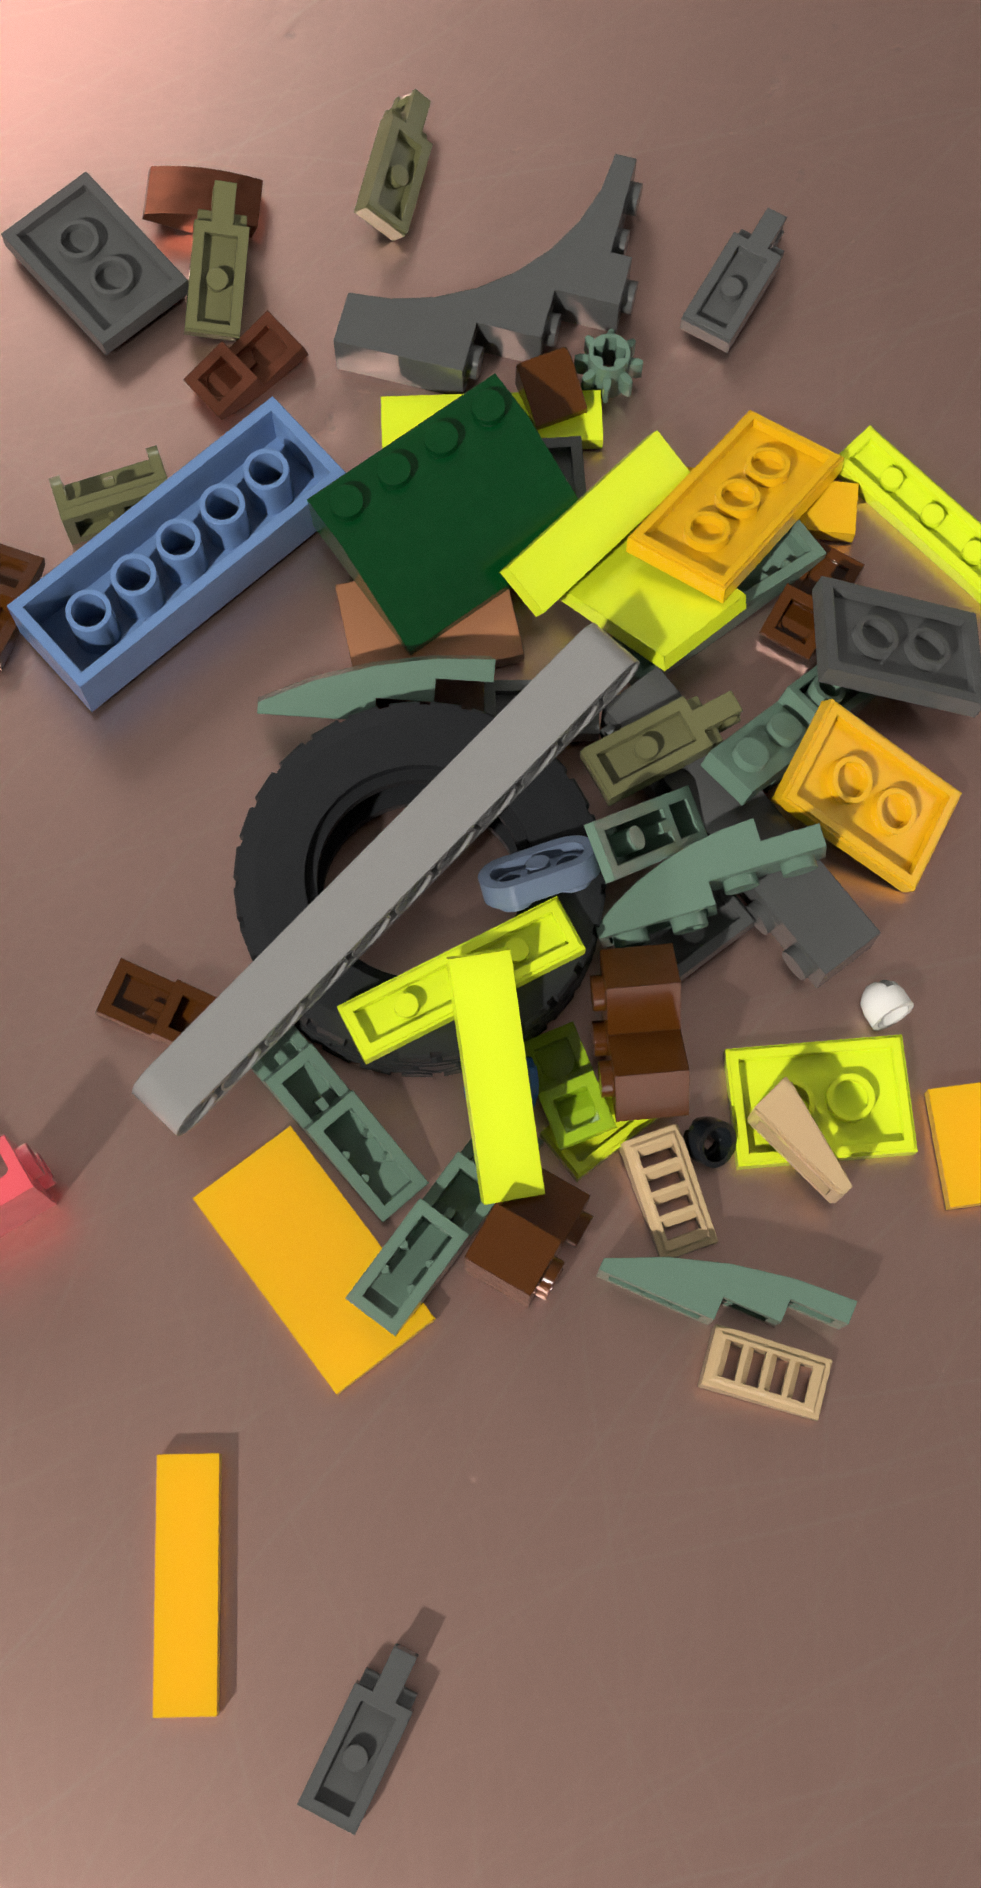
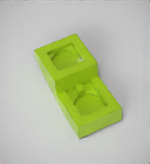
[524,1021,617,1151]

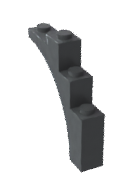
[333,154,643,394]

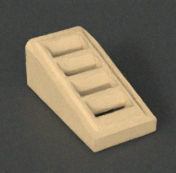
[747,1077,853,1204]
[619,1124,718,1258]
[697,1324,832,1421]

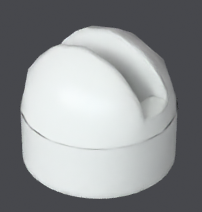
[860,980,914,1031]

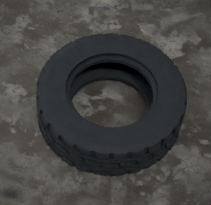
[233,701,607,1077]

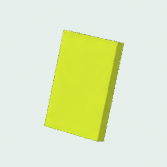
[559,525,746,671]
[723,1034,918,1170]

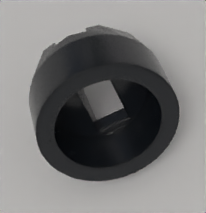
[683,1116,737,1168]

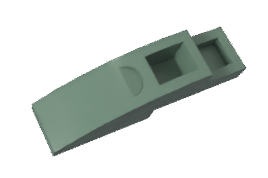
[701,665,876,806]
[596,818,827,948]

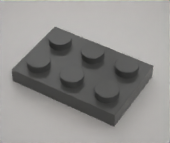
[1,172,188,355]
[812,576,981,718]

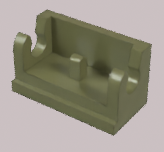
[49,445,168,545]

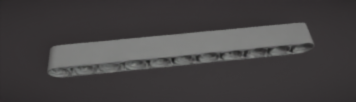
[132,623,640,1136]

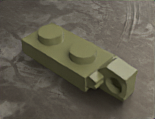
[354,89,433,241]
[184,180,250,342]
[580,690,743,807]

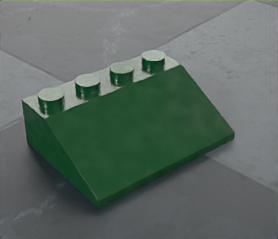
[307,373,578,656]

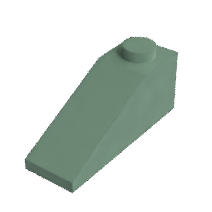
[584,785,708,884]

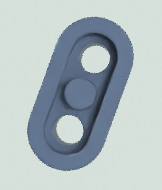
[478,835,601,912]

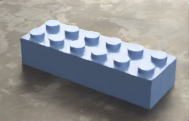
[7,396,346,712]

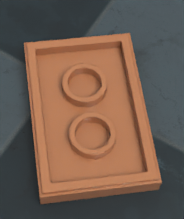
[335,581,524,680]

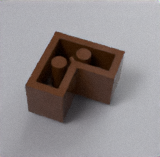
[590,943,690,1122]
[464,1167,594,1308]

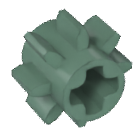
[574,329,643,403]

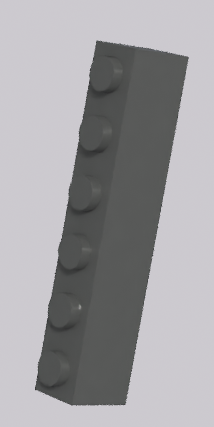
[600,666,881,988]

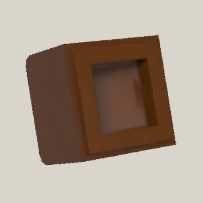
[515,347,588,430]

